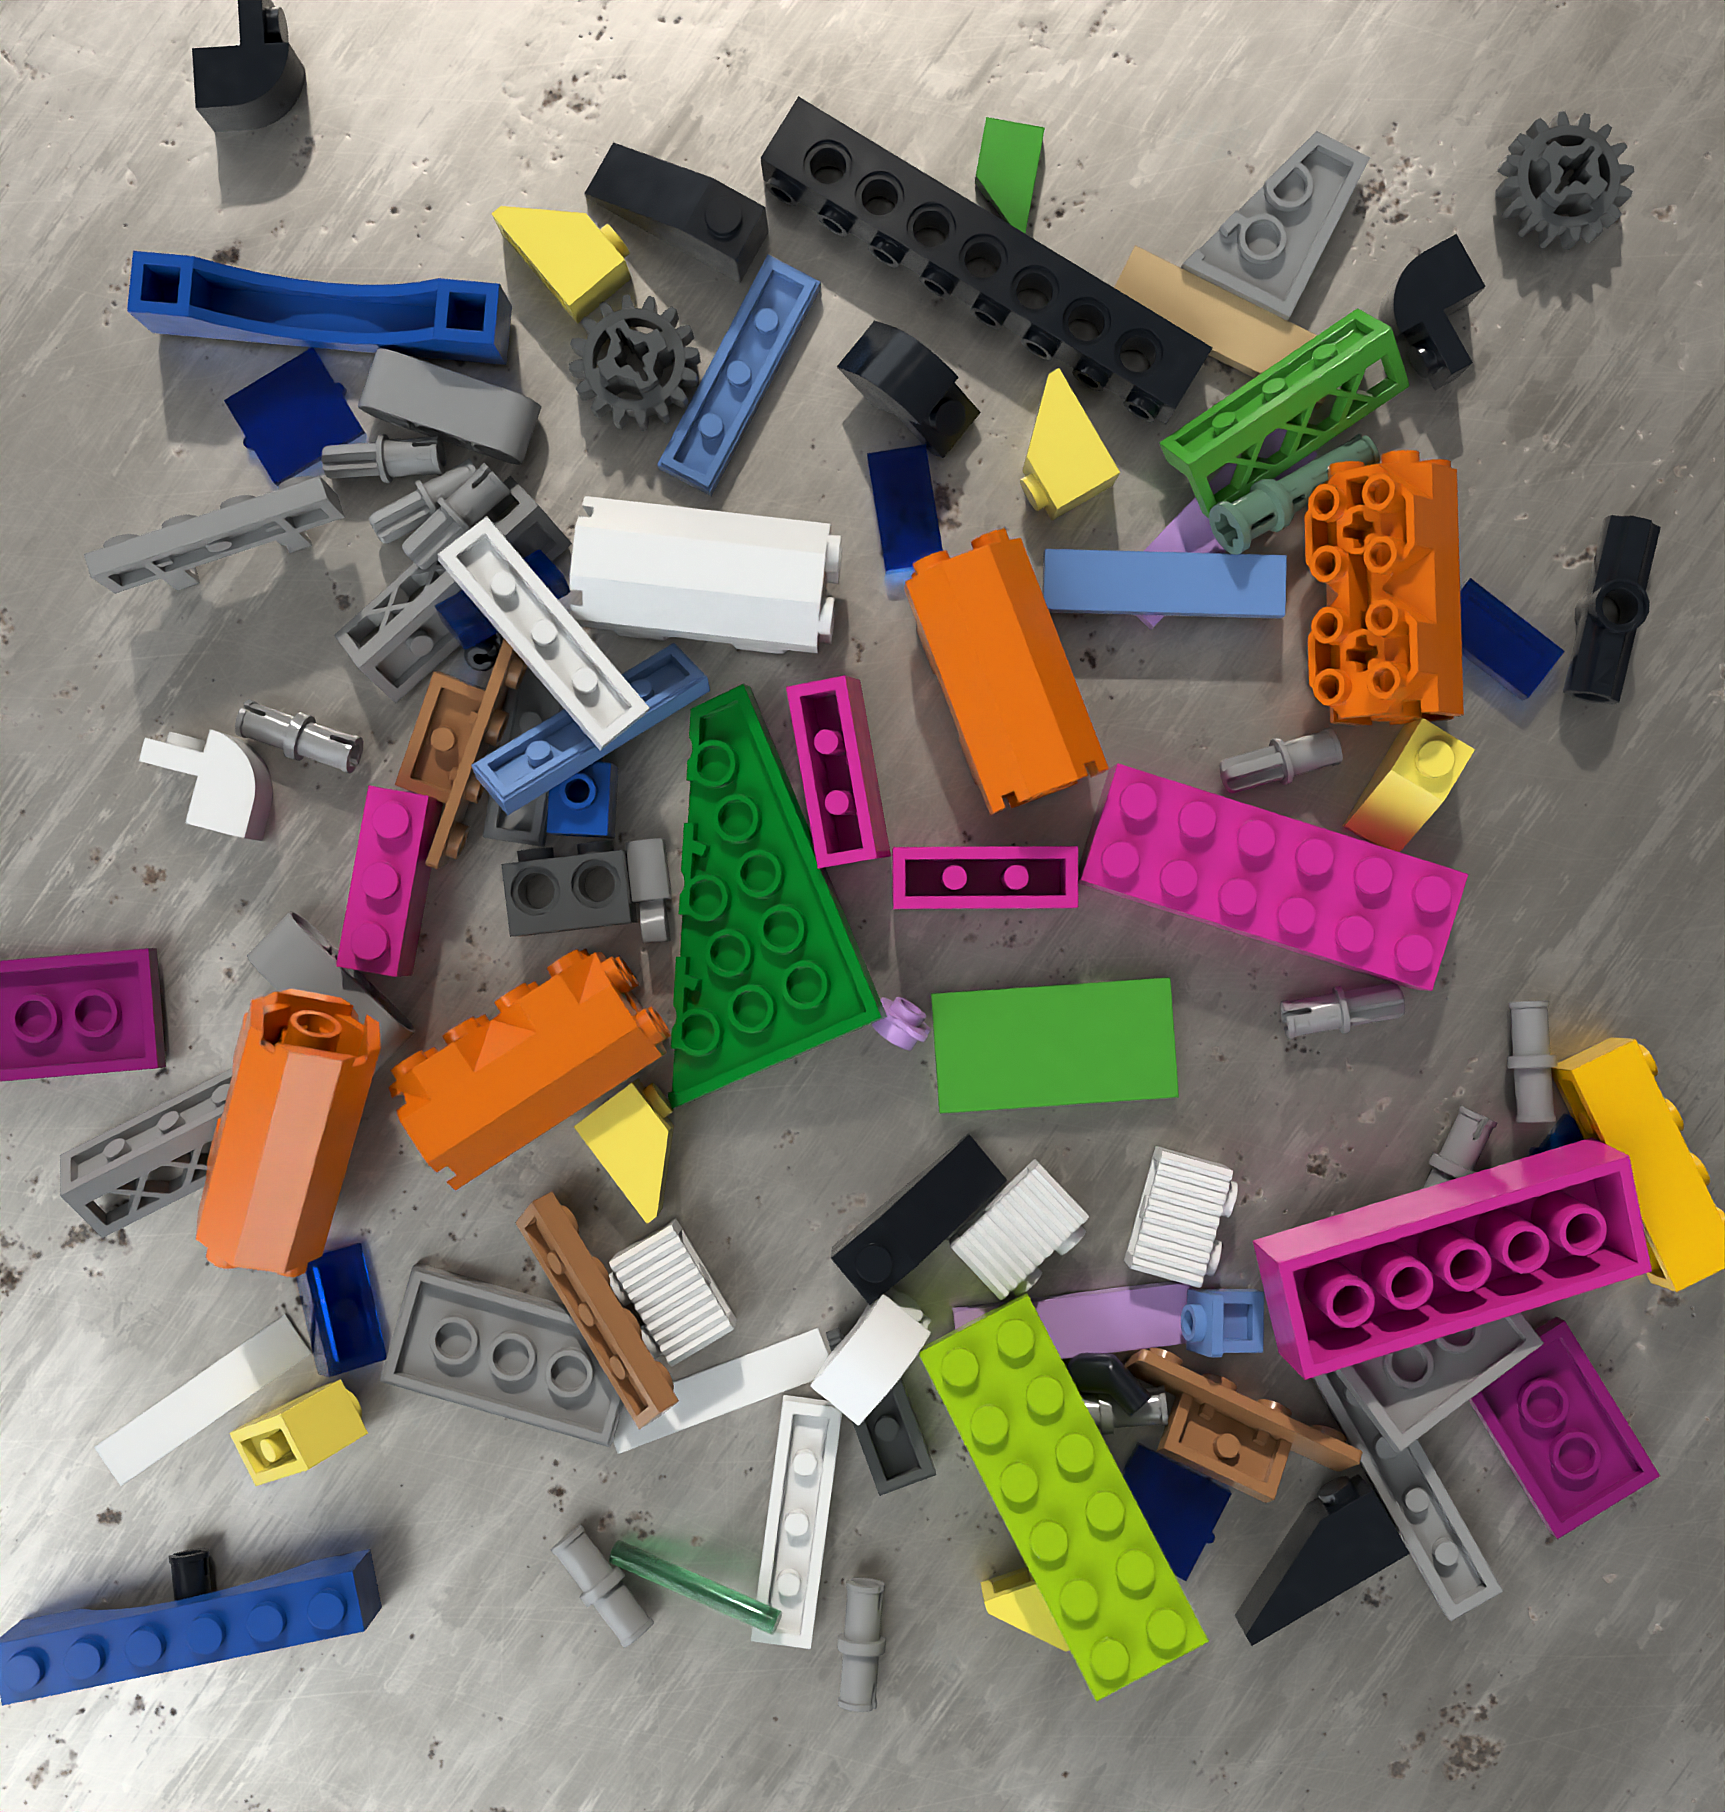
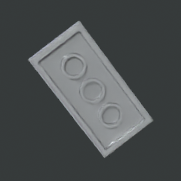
[380,1262,624,1447]

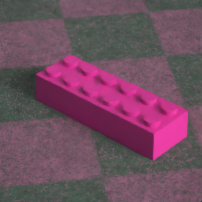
[1078,763,1469,991]
[1253,1137,1652,1380]

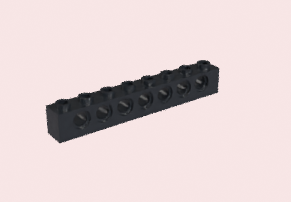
[760,96,1213,424]

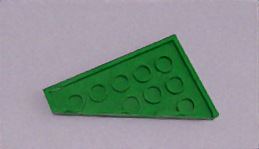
[668,684,887,1109]

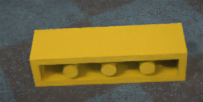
[1551,1037,1725,1292]

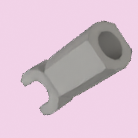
[625,838,672,944]

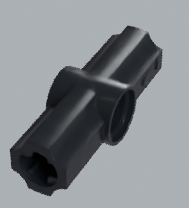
[1563,515,1661,704]

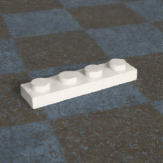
[438,516,649,751]
[751,1395,842,1649]

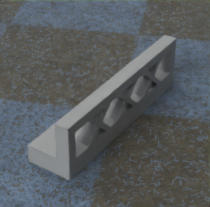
[334,476,572,703]
[60,1068,233,1238]

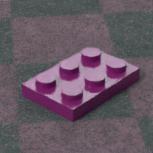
[0,948,166,1082]
[1469,1316,1660,1539]

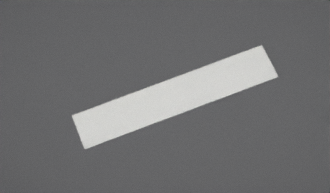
[94,1315,312,1486]
[613,1328,829,1454]

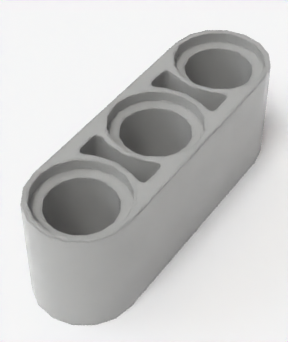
[358,348,542,465]
[247,911,415,1075]

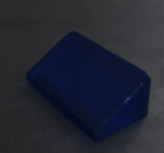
[296,1243,387,1377]

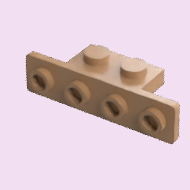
[395,639,528,869]
[1125,1348,1363,1503]

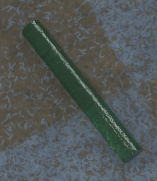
[609,1540,782,1635]

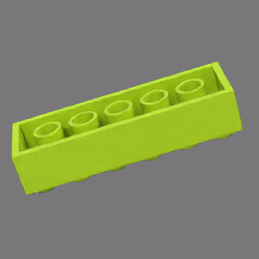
[918,1292,1209,1702]

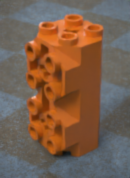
[1304,450,1464,726]
[904,528,1109,816]
[388,948,671,1191]
[196,989,381,1277]

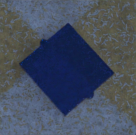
[224,347,366,486]
[1121,1442,1232,1581]

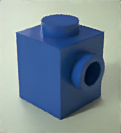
[547,757,618,839]

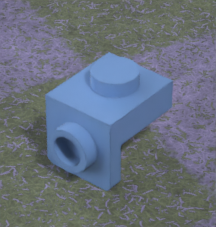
[1181,1289,1264,1357]

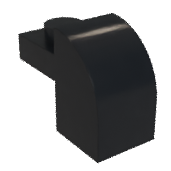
[192,0,305,132]
[1378,234,1486,390]
[837,320,981,458]

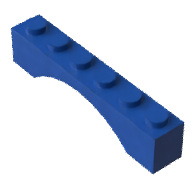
[127,251,512,365]
[0,1549,382,1706]

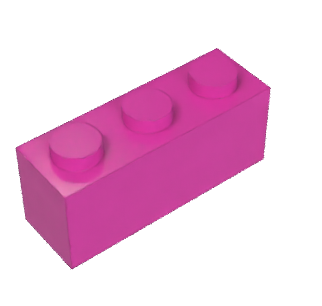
[786,675,891,869]
[336,785,443,977]
[892,846,1078,910]

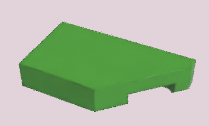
[975,117,1045,233]

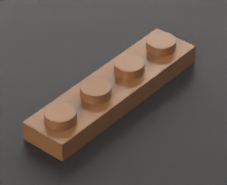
[515,1191,679,1430]

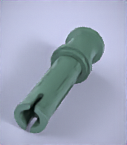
[1209,434,1380,555]

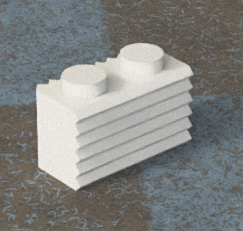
[1124,1146,1238,1288]
[949,1159,1089,1300]
[609,1218,737,1367]

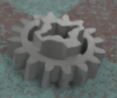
[1495,111,1634,250]
[569,294,701,431]

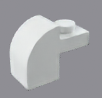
[139,729,273,841]
[810,1288,931,1426]

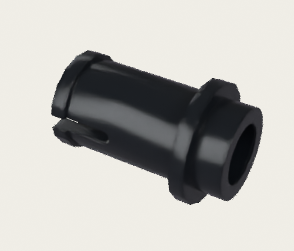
[168,1548,211,1601]

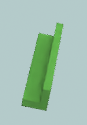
[1159,308,1410,518]

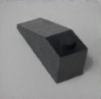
[584,142,769,283]
[831,1133,1007,1305]
[1234,1474,1410,1646]

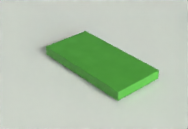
[931,977,1179,1114]

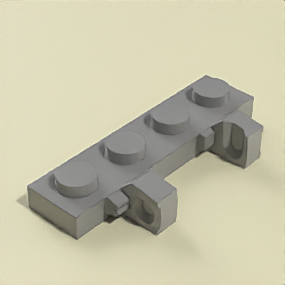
[84,476,344,594]

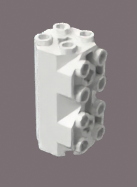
[570,496,842,654]

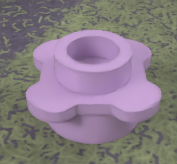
[872,997,931,1051]

